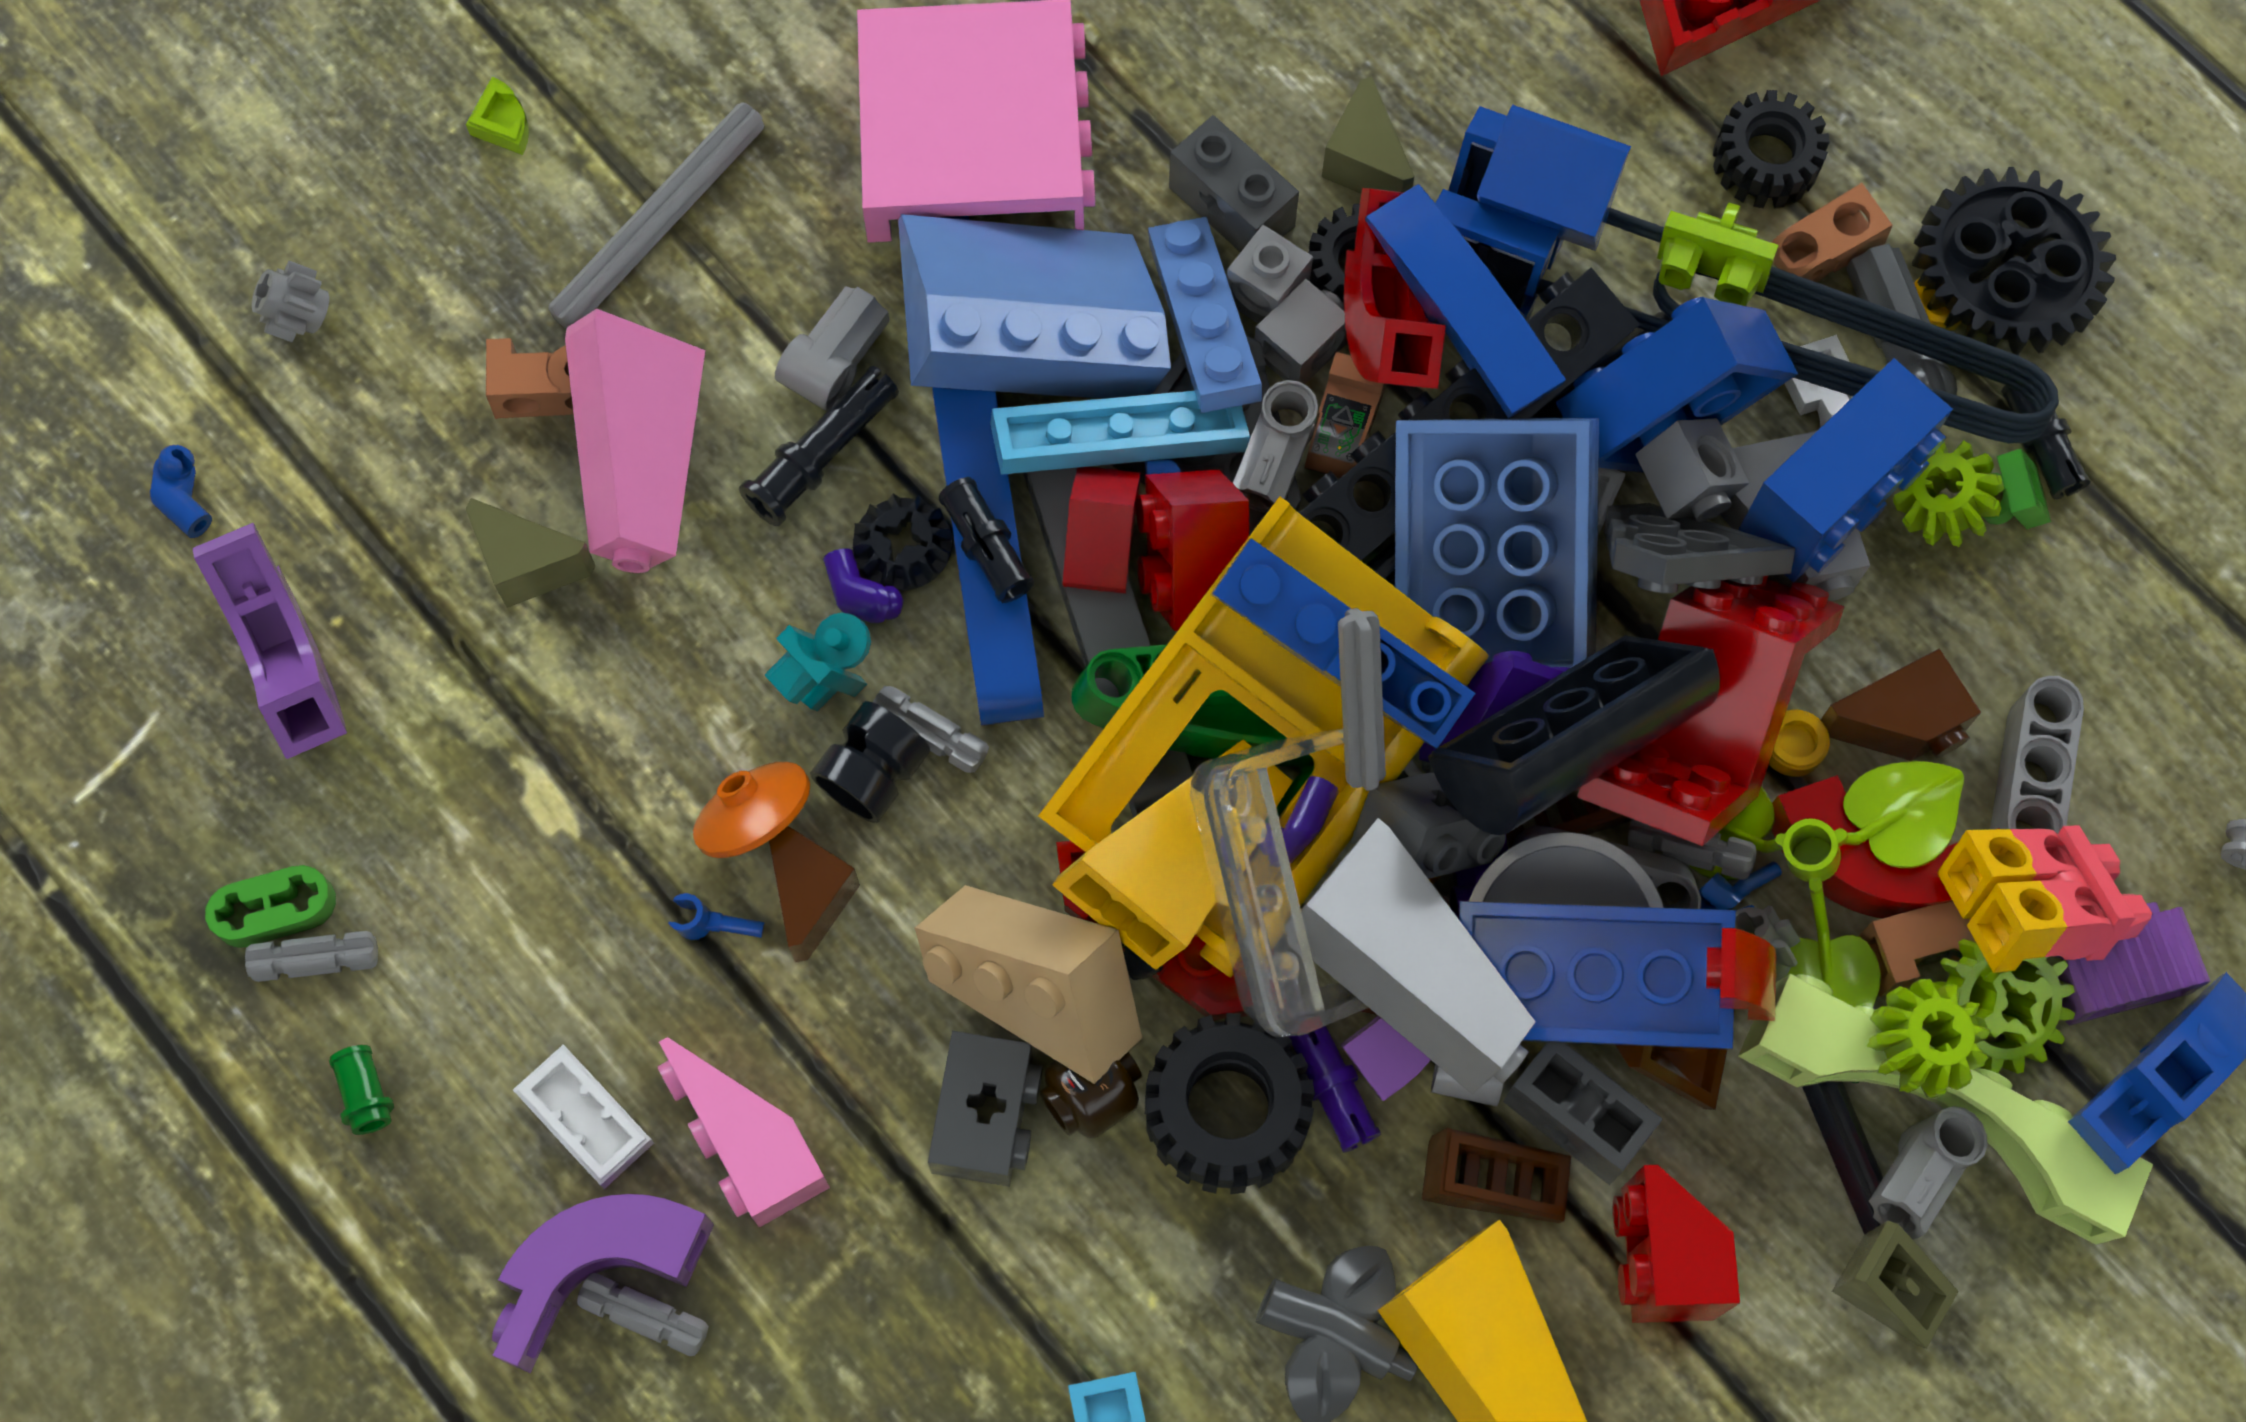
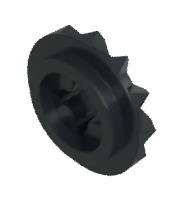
[852,493,952,590]

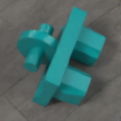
[765,613,871,711]

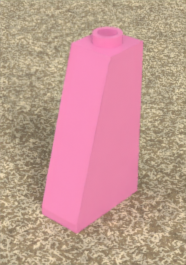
[565,309,705,573]

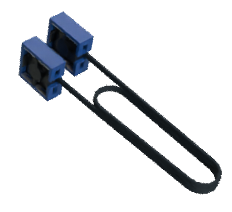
[1422,106,2059,444]

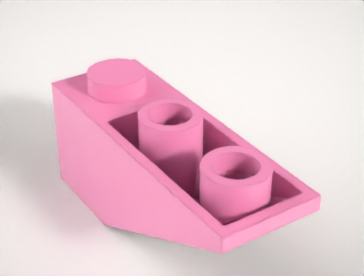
[657,1037,830,1227]

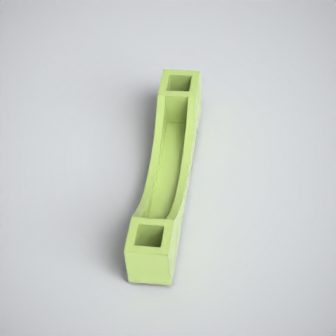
[1738,974,2153,1245]

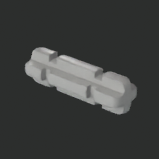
[873,686,989,773]
[1627,819,1756,879]
[245,931,378,982]
[577,1273,709,1356]

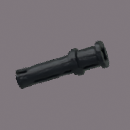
[739,366,899,526]

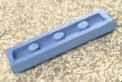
[1148,217,1262,413]

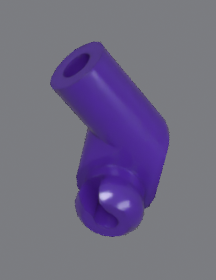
[823,548,903,623]
[1254,776,1339,866]

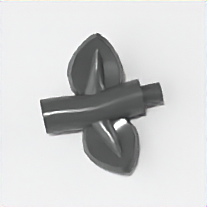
[1256,1246,1418,1422]

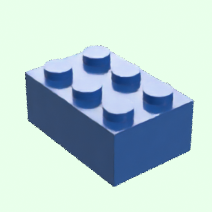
[1556,297,1798,473]
[1738,358,1953,583]

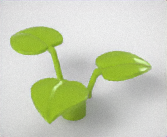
[1689,761,1964,1008]

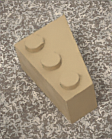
[915,885,1142,1084]

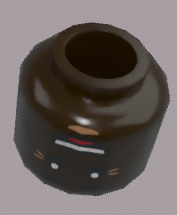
[1040,1052,1143,1138]

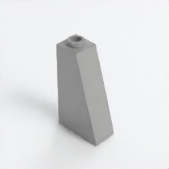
[1282,818,1536,1094]

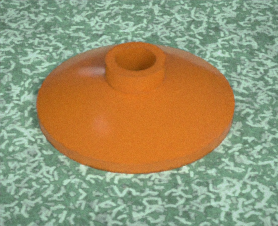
[693,762,810,858]

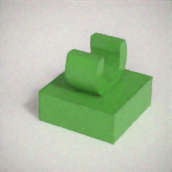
[1983,448,2051,529]

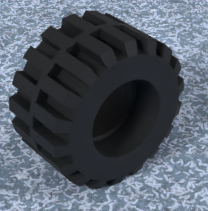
[1144,1013,1315,1194]

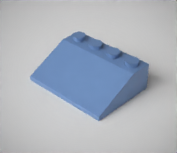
[898,214,1171,399]
[1395,418,1599,668]

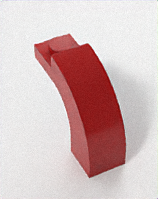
[1344,188,1446,389]
[1772,775,2000,919]

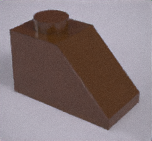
[1820,648,1981,761]

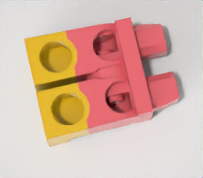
[1937,825,2152,973]

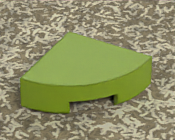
[466,77,529,155]

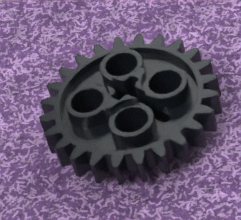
[1912,167,2116,355]

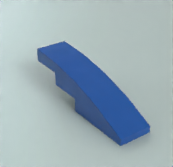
[1365,184,1566,418]

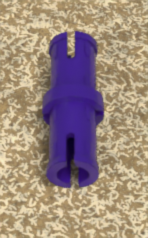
[1284,1014,1381,1153]

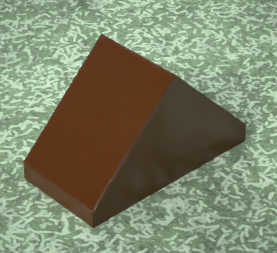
[769,826,860,963]

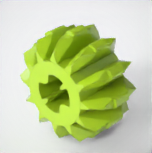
[1893,440,2004,547]
[1867,979,1991,1098]

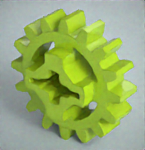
[1933,938,2075,1074]

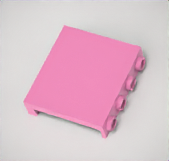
[857,0,1095,243]

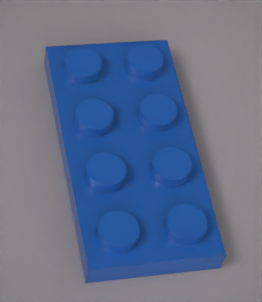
[1459,901,1736,1050]

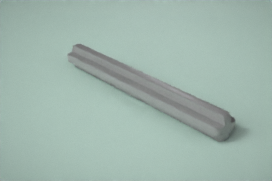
[548,102,764,329]

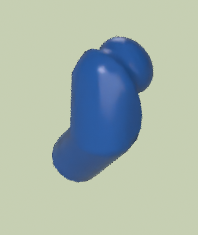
[150,445,212,538]

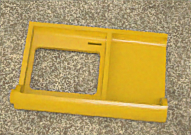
[1038,496,1489,978]

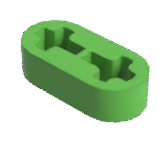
[205,865,336,948]

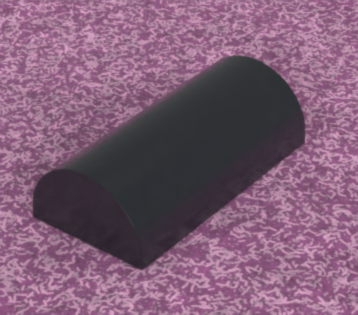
[1428,635,1720,835]

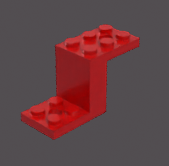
[1577,575,1845,846]

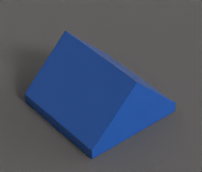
[1477,104,1631,251]

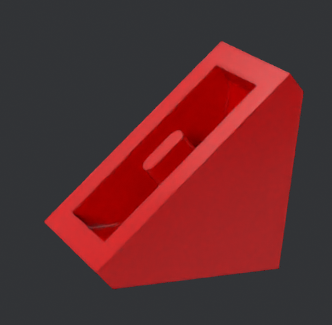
[1062,467,1140,594]

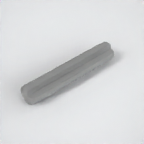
[1338,608,1386,791]

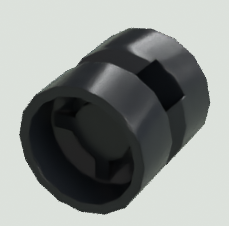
[810,701,930,823]

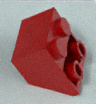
[1136,470,1249,631]
[1612,1165,1740,1323]

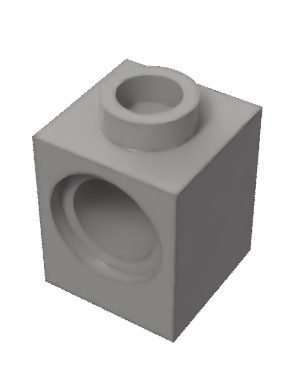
[1227,224,1313,324]
[1255,279,1347,384]
[1635,418,1750,522]

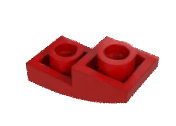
[1706,928,1777,1021]

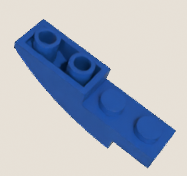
[1211,538,1476,749]
[2068,972,2246,1175]

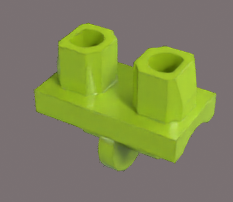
[1657,202,1779,306]

